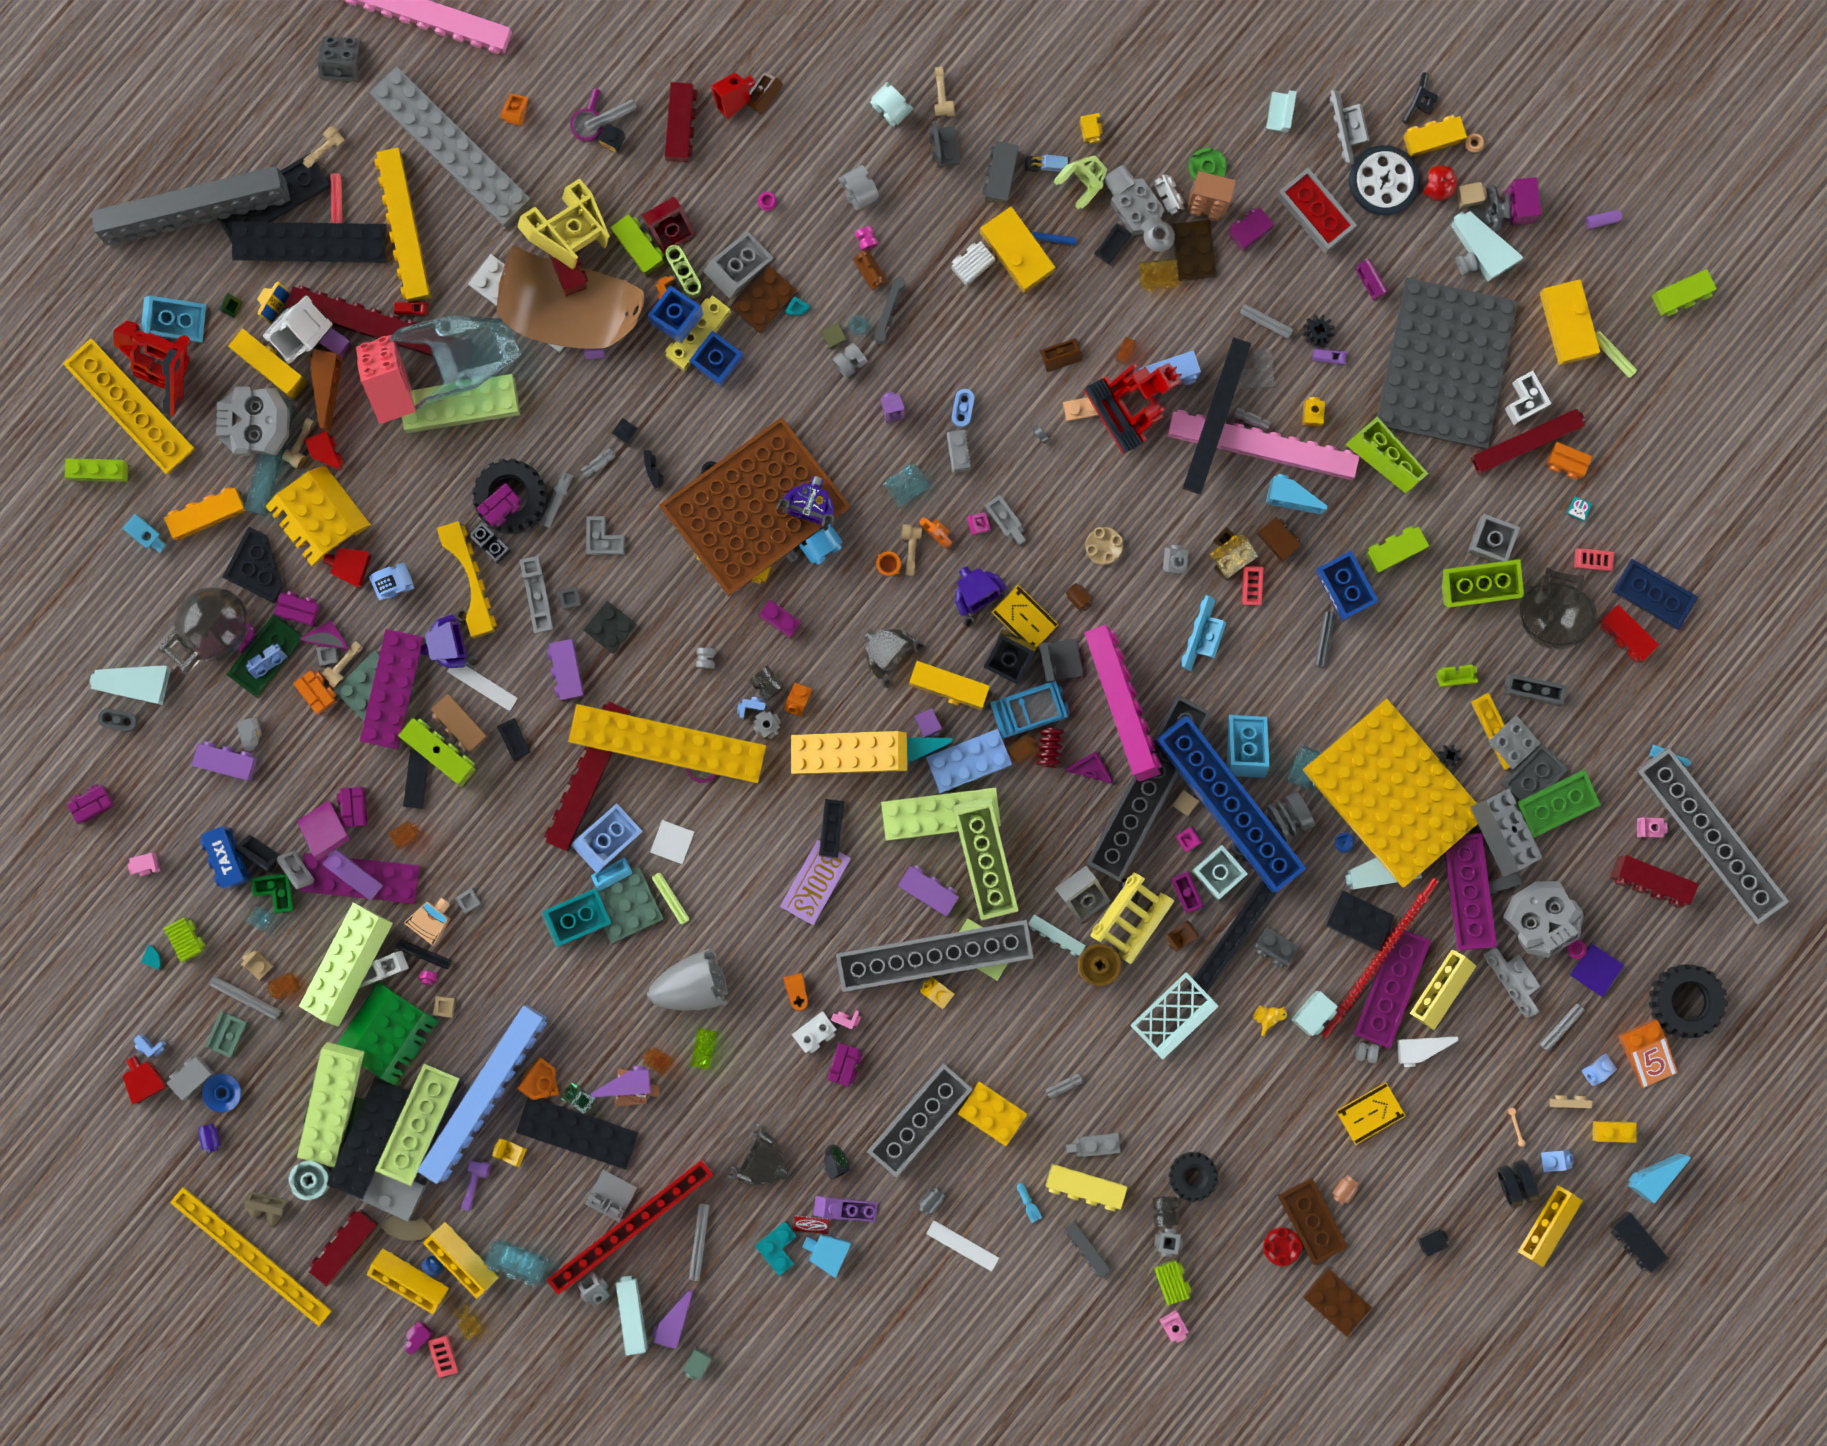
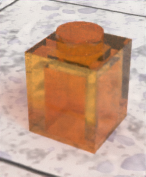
[1006,735,1037,765]
[388,821,420,850]
[268,972,301,999]

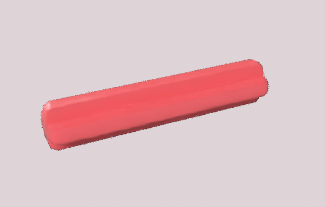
[330,173,343,223]

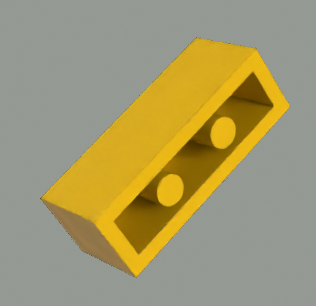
[1403,115,1467,158]

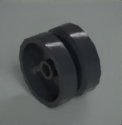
[1497,1159,1539,1208]

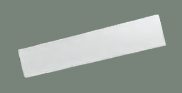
[447,666,518,711]
[926,1221,999,1271]

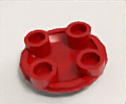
[1263,1227,1302,1266]

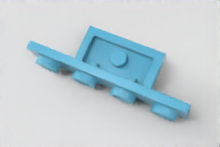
[1181,595,1226,671]

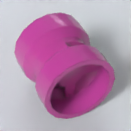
[855,226,879,251]

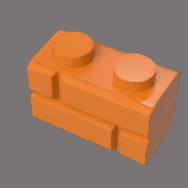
[1546,442,1592,480]
[293,670,337,715]

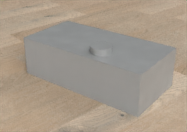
[348,1172,427,1222]

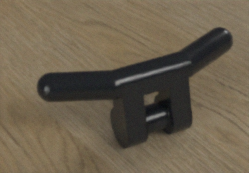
[1402,72,1438,124]

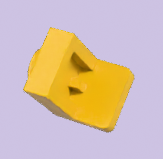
[920,977,955,1009]
[492,1138,527,1167]

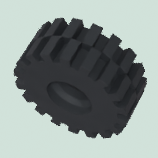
[1169,1152,1219,1202]

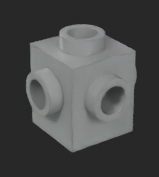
[753,711,781,740]
[1154,1228,1183,1257]
[577,1272,610,1307]

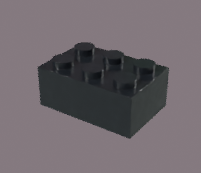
[1323,890,1395,951]

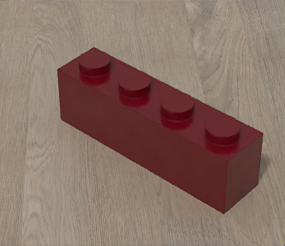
[665,82,697,163]
[546,217,588,297]
[309,1209,379,1287]

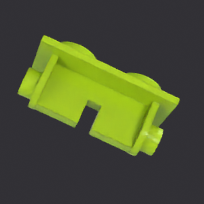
[1436,664,1478,687]

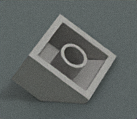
[1055,866,1111,924]

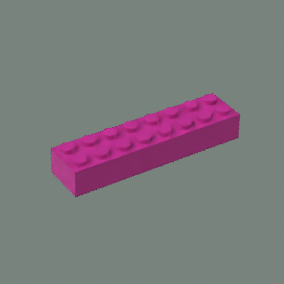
[1084,624,1162,782]

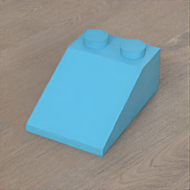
[141,296,206,342]
[1266,474,1327,515]
[1227,715,1269,778]
[1628,1153,1691,1203]

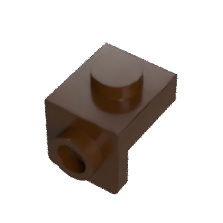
[1165,920,1199,952]

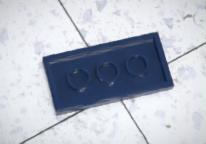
[1612,559,1698,630]

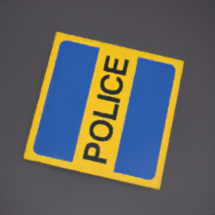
[257,281,290,325]

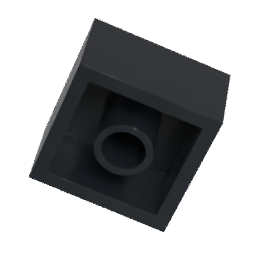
[983,629,1036,685]

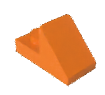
[501,94,529,126]

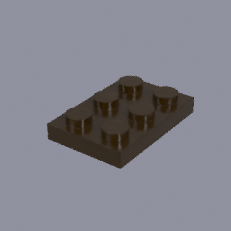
[1172,220,1216,281]

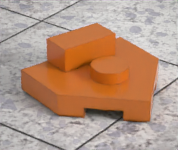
[919,517,952,549]
[516,1057,559,1100]

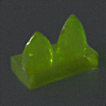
[690,1028,717,1070]

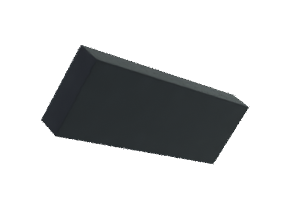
[403,750,429,809]
[819,799,844,859]

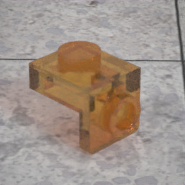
[643,1047,674,1076]

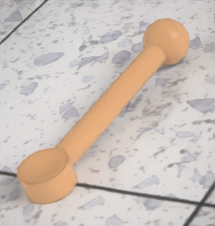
[1508,1108,1526,1147]

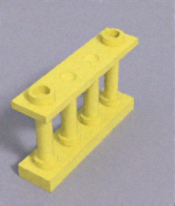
[1090,873,1174,964]

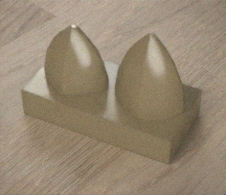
[244,1192,288,1226]

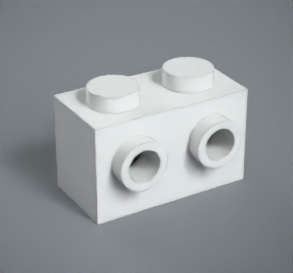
[792,1011,837,1053]

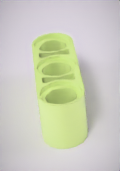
[666,245,702,299]

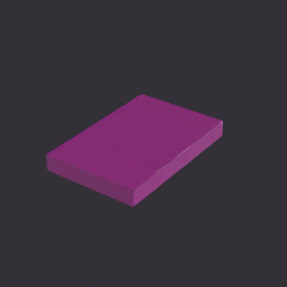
[297,800,350,861]

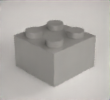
[1467,514,1520,562]

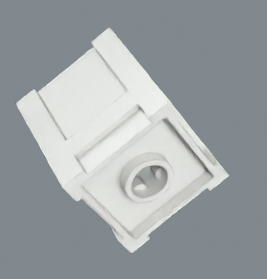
[263,295,332,364]

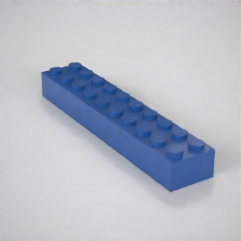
[1154,716,1306,893]

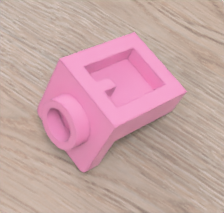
[831,1010,861,1029]

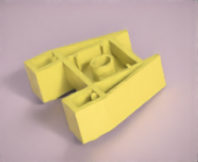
[518,178,610,269]

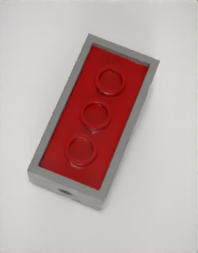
[1276,168,1357,254]

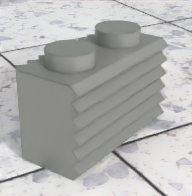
[947,430,971,473]

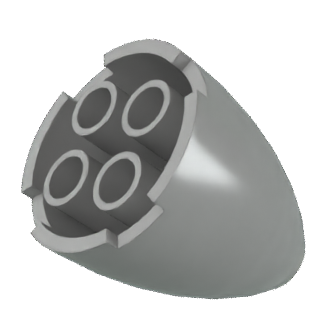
[647,949,728,1011]

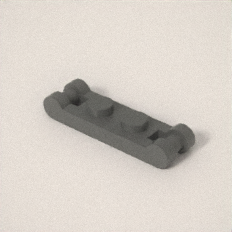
[875,277,905,345]

